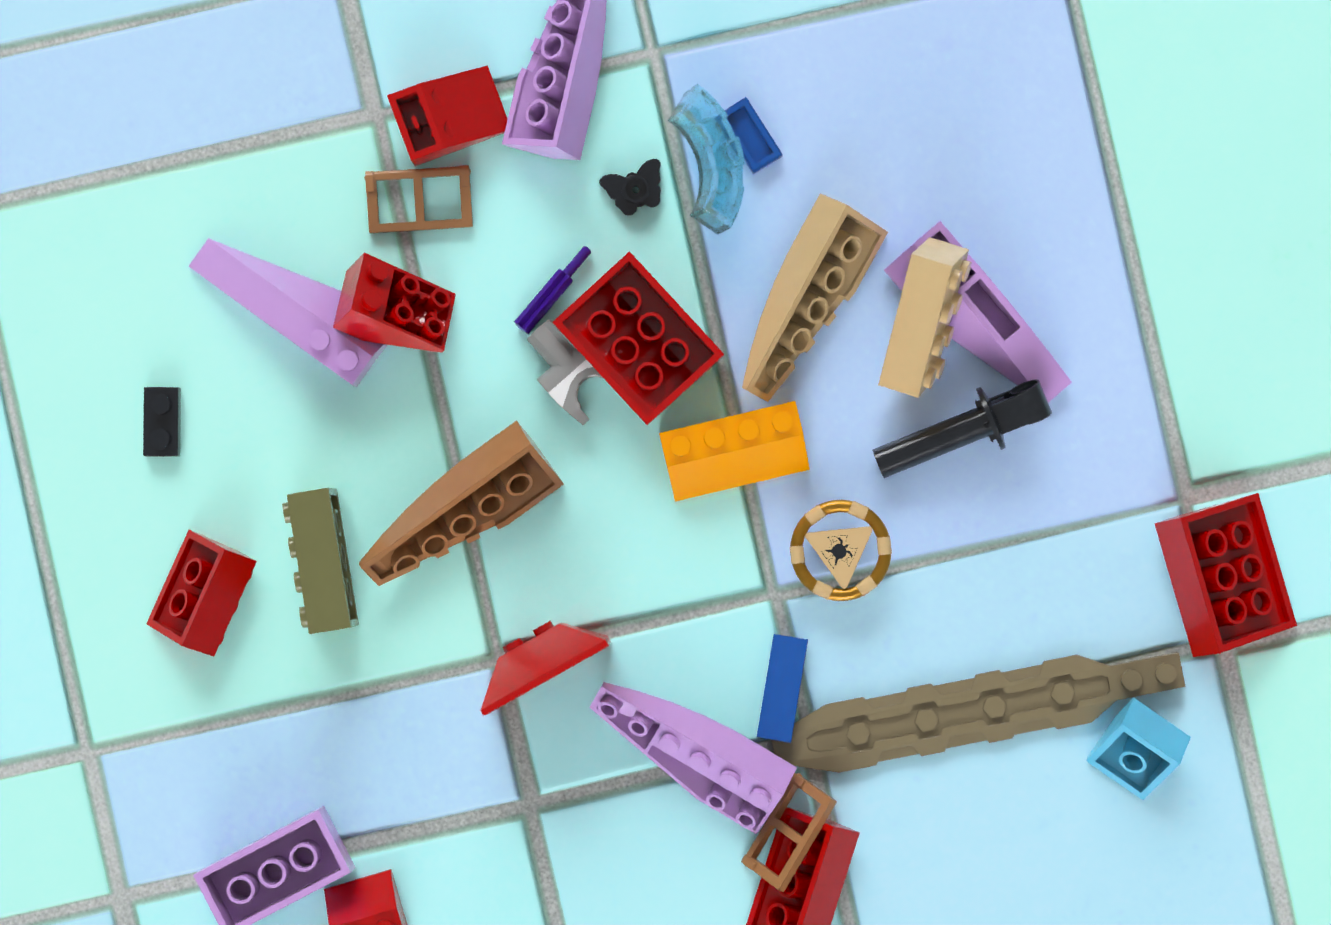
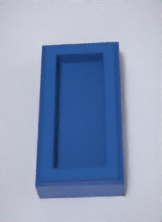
[717,97,783,175]

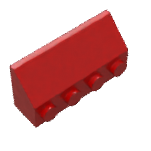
[746,807,860,925]

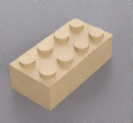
[878,237,971,398]

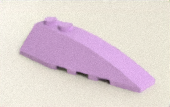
[502,0,607,160]
[189,238,387,387]

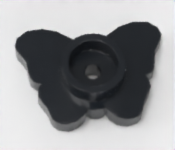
[599,159,661,216]

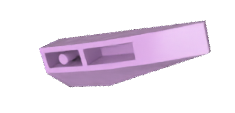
[884,221,1072,403]
[589,682,797,834]

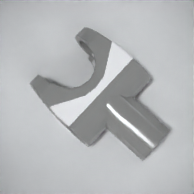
[527,319,603,426]

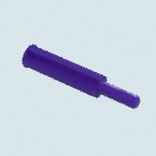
[513,246,591,335]

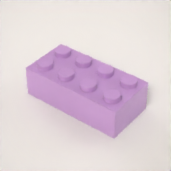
[193,806,356,925]

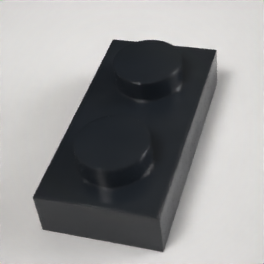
[143,387,181,457]

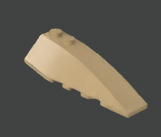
[742,193,888,402]

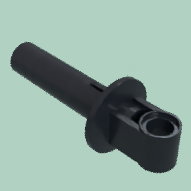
[872,380,1052,478]

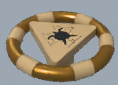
[790,500,892,601]

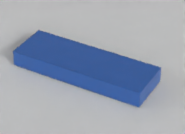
[757,634,808,743]

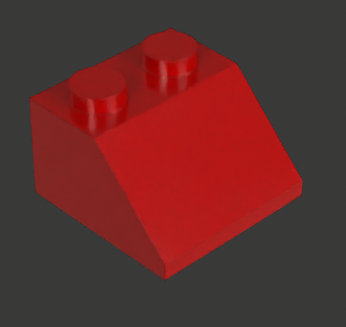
[324,869,408,925]

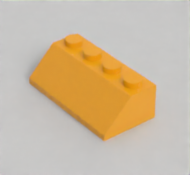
[659,401,810,502]

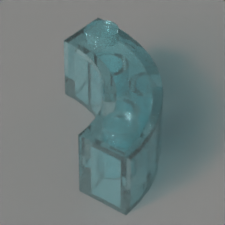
[668,83,745,235]

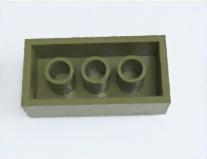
[282,488,359,634]

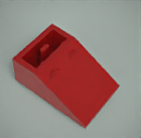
[387,65,508,166]
[333,252,456,353]

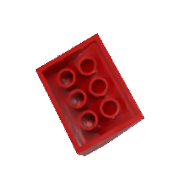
[552,251,724,425]
[1154,493,1297,657]

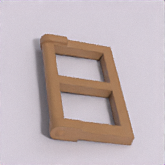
[364,165,473,234]
[741,772,837,892]

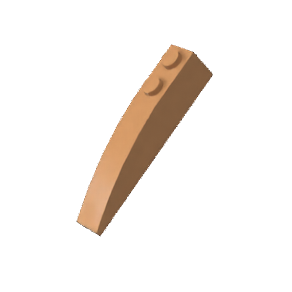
[358,420,564,586]

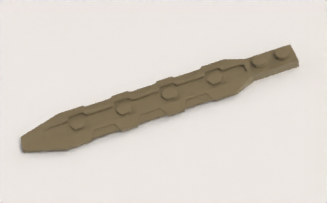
[771,652,1186,773]

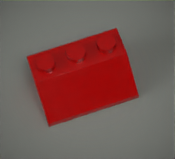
[146,529,257,657]

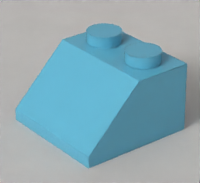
[1086,697,1191,800]

